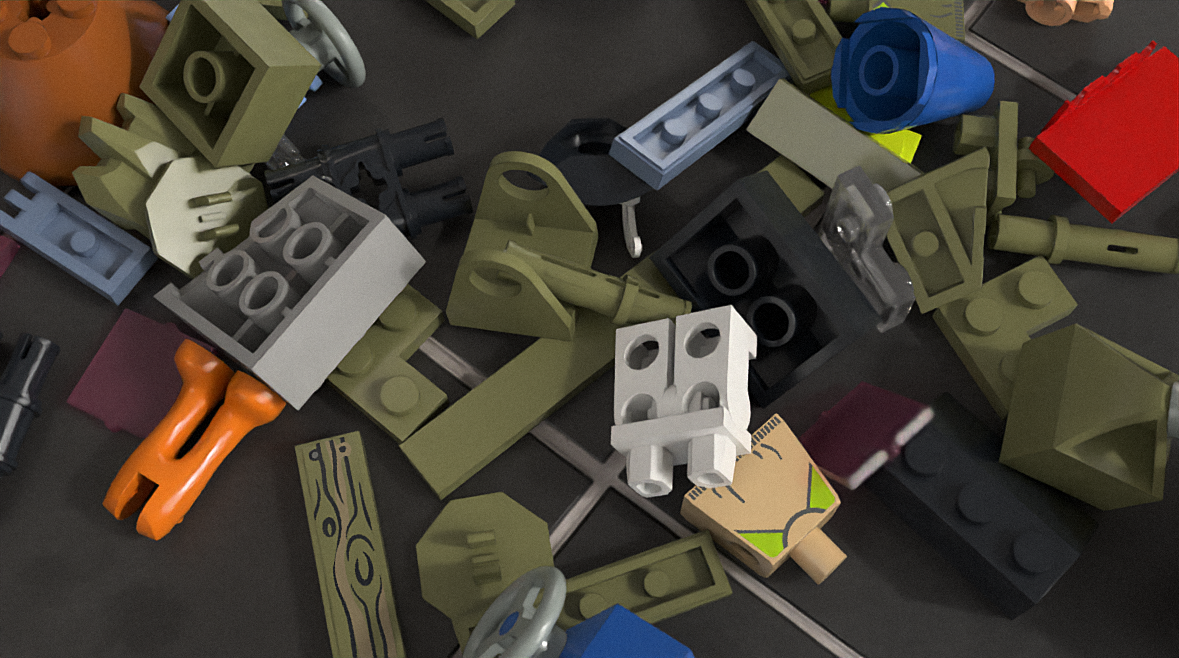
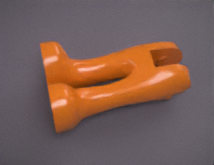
[102,339,286,541]

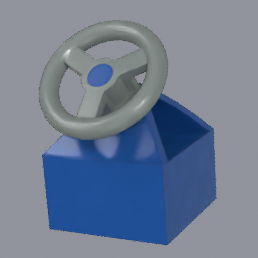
[462,566,695,658]

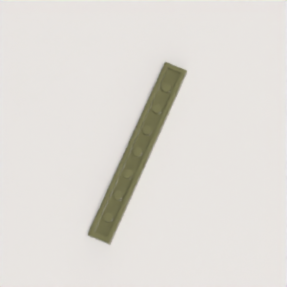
[399,155,825,501]

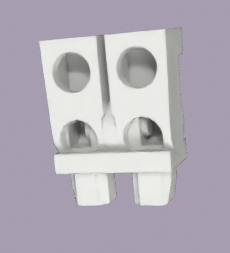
[611,305,757,498]

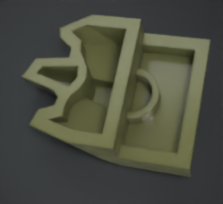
[72,93,255,240]

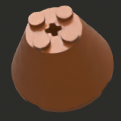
[0,0,170,192]

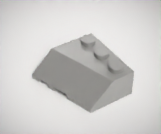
[153,176,426,410]

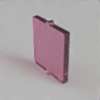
[66,308,217,439]
[798,381,935,490]

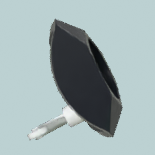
[526,118,653,258]

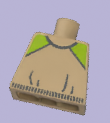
[680,413,847,585]

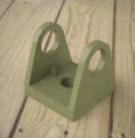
[446,151,599,342]

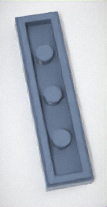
[609,41,794,191]

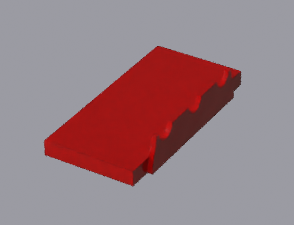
[1028,40,1179,223]

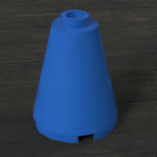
[831,7,995,134]

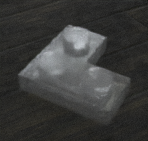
[818,165,916,333]

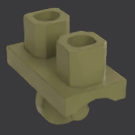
[953,101,1054,226]

